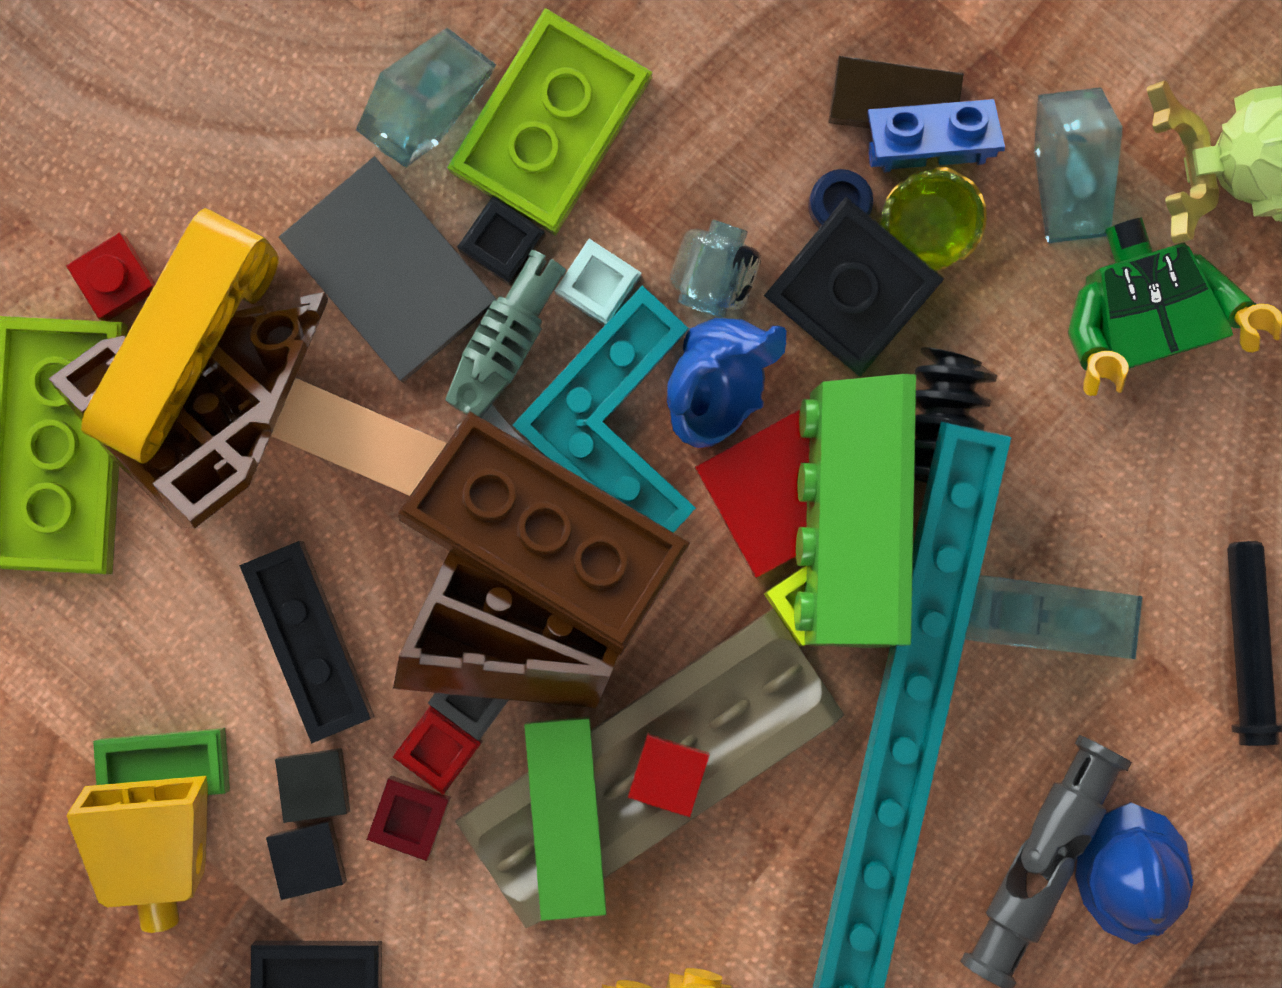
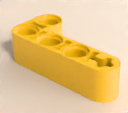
[81,208,279,463]

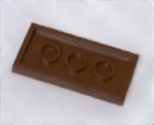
[398,411,690,655]

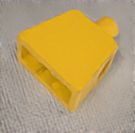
[67,776,208,933]

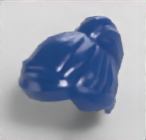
[667,318,786,448]

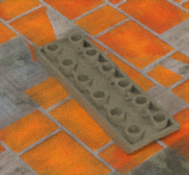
[455,608,844,928]

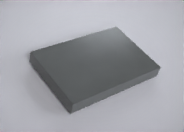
[278,156,497,383]

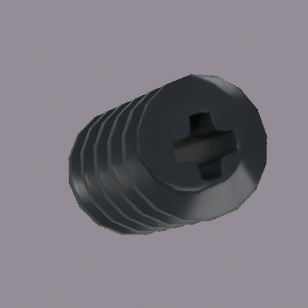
[914,347,998,483]

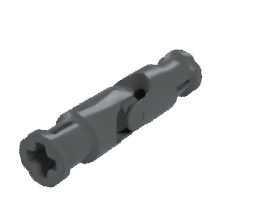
[960,735,1132,988]

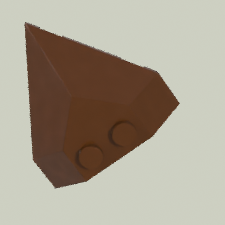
[48,292,328,529]

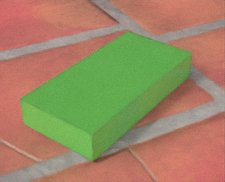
[93,728,230,795]

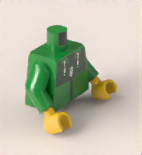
[1068,217,1282,396]

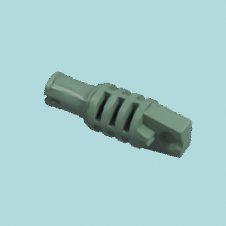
[445,250,566,418]

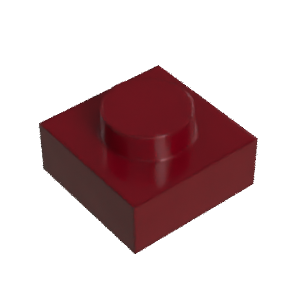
[366,776,451,861]

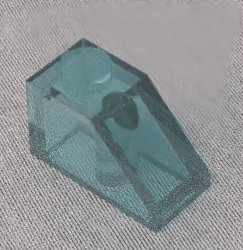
[356,28,496,168]
[1034,87,1123,243]

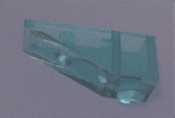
[965,575,1143,659]

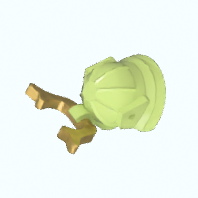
[1147,81,1282,244]

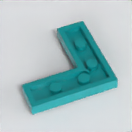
[513,285,696,533]

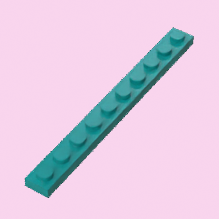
[813,422,1012,988]

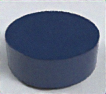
[808,169,873,228]

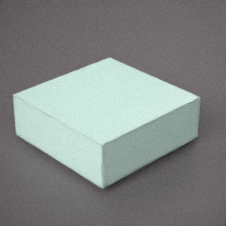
[554,239,642,326]

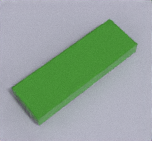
[524,717,607,921]

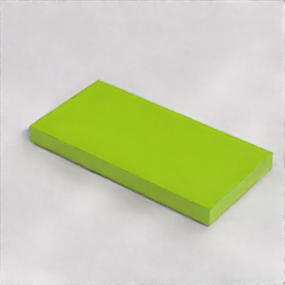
[0,316,128,574]

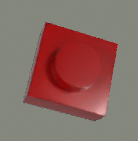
[66,232,156,321]

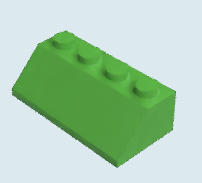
[794,374,916,648]

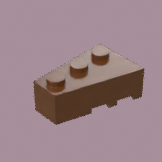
[393,551,619,708]

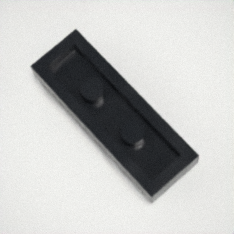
[239,541,375,744]

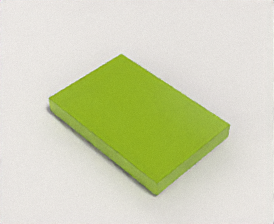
[447,8,652,236]

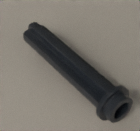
[1227,541,1282,746]

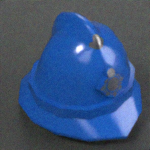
[1075,802,1194,945]

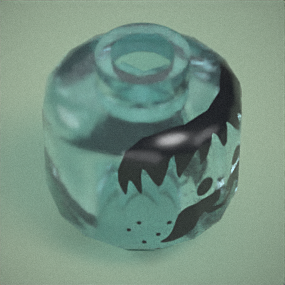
[669,219,761,318]

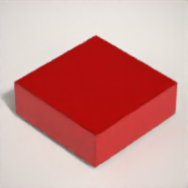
[393,705,483,795]
[628,733,710,818]

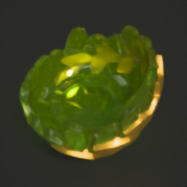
[880,167,987,271]

